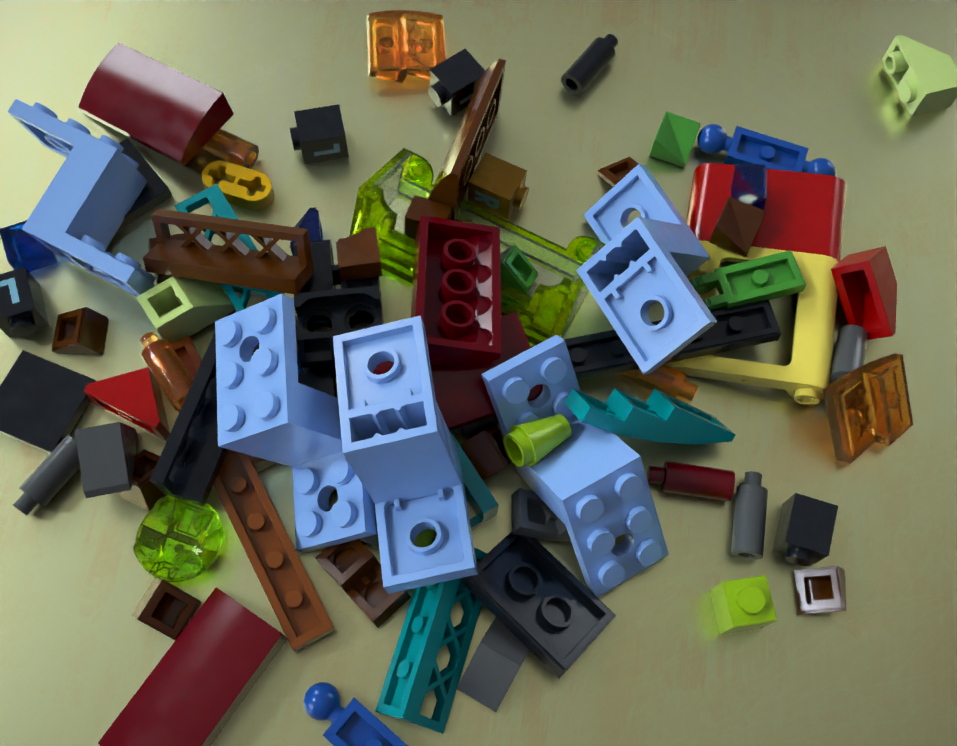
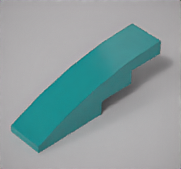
[564,388,736,444]

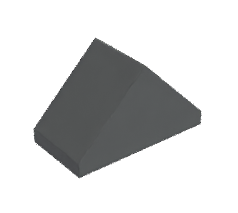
[75,422,138,498]
[457,617,529,712]

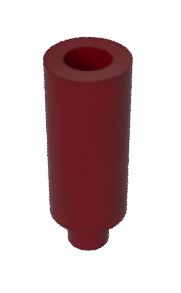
[647,461,735,501]

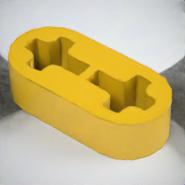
[202,160,275,211]

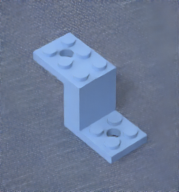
[8,99,156,296]
[576,164,717,374]
[215,294,377,553]
[333,315,478,594]
[481,335,669,597]

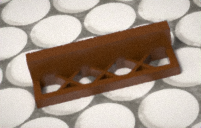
[143,209,314,295]

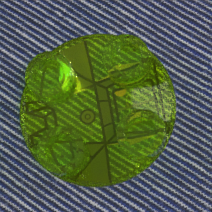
[133,496,224,582]

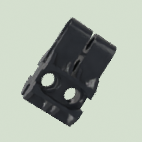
[293,238,384,379]

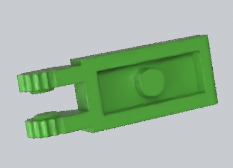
[689,250,806,310]

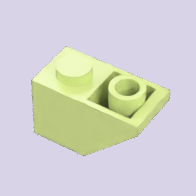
[882,35,957,116]
[136,276,235,345]

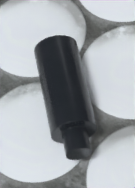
[561,34,618,95]

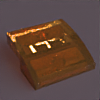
[367,10,446,83]
[823,353,913,464]

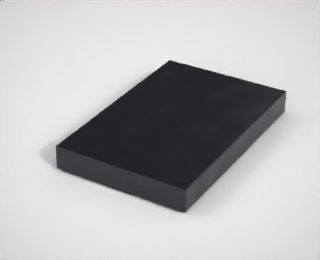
[460,531,616,678]

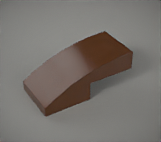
[315,539,411,628]

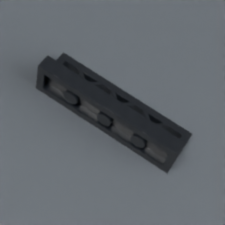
[150,332,259,507]

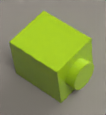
[710,575,777,635]

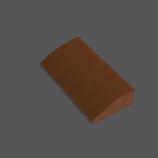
[428,58,506,220]

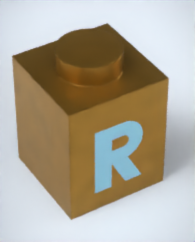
[468,152,529,220]

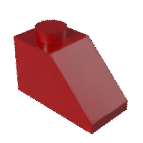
[831,246,897,340]

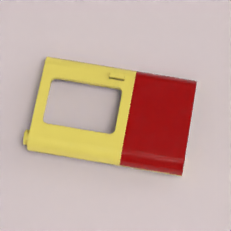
[663,163,847,405]

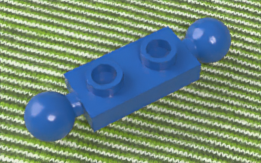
[697,124,836,176]
[303,682,408,746]

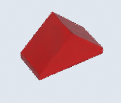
[83,367,170,441]

